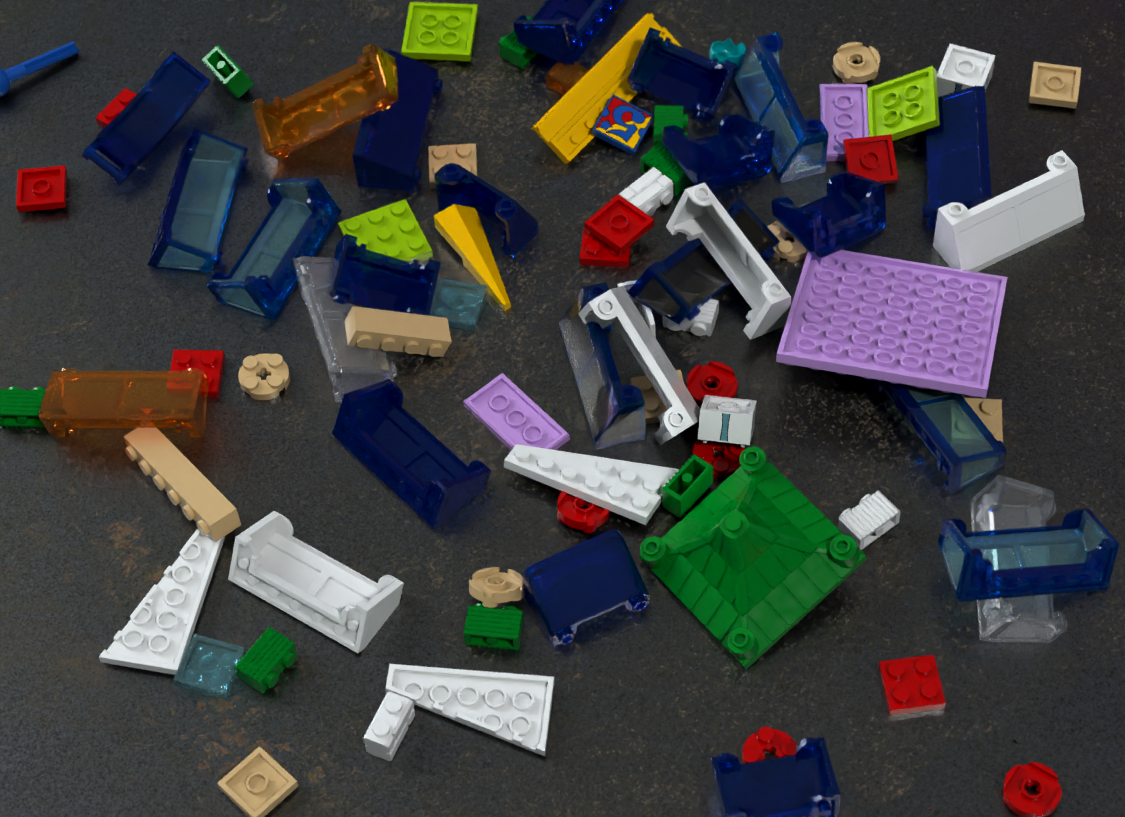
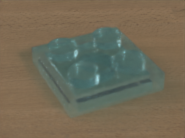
[427,278,488,331]
[173,634,246,699]

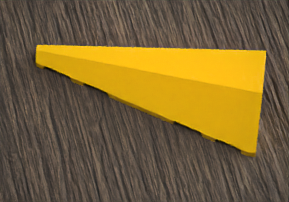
[434,204,511,311]

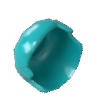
[708,38,747,70]

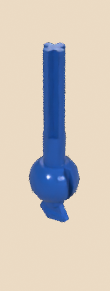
[0,41,79,97]

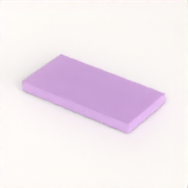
[820,84,869,161]
[463,373,570,450]

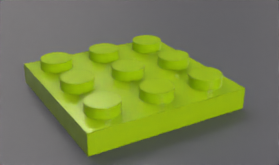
[401,2,478,61]
[867,66,940,141]
[338,199,433,281]

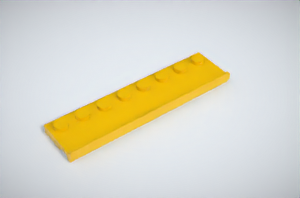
[530,13,683,164]

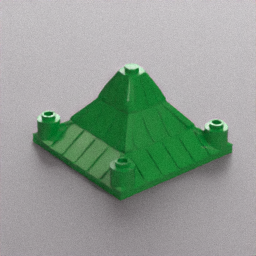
[639,446,867,669]

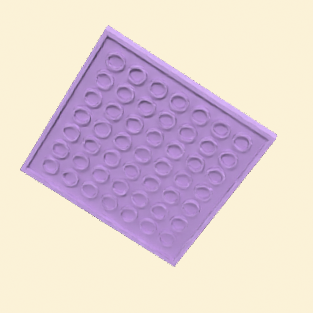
[776,245,1007,398]

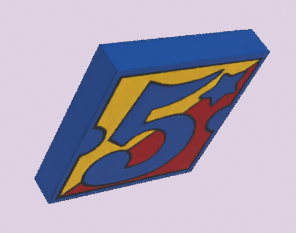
[591,94,654,155]

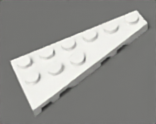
[504,444,678,525]
[99,528,225,675]
[386,664,555,756]

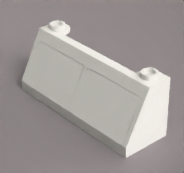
[933,150,1085,272]
[666,182,791,340]
[578,286,700,445]
[228,511,404,653]

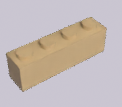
[344,306,452,357]

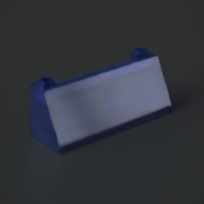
[513,0,624,65]
[353,49,443,192]
[922,86,992,228]
[332,379,492,528]

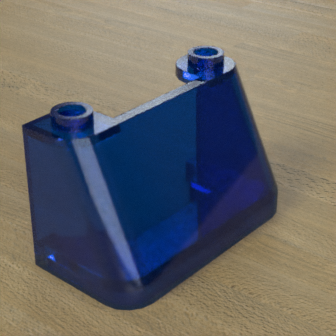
[627,27,737,121]
[662,114,775,188]
[434,163,538,259]
[771,170,886,258]
[330,234,441,316]
[523,530,650,647]
[711,737,841,817]

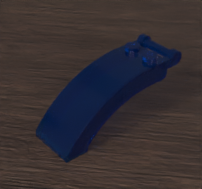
[81,52,211,186]

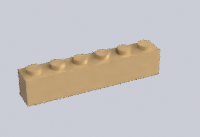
[124,420,241,542]

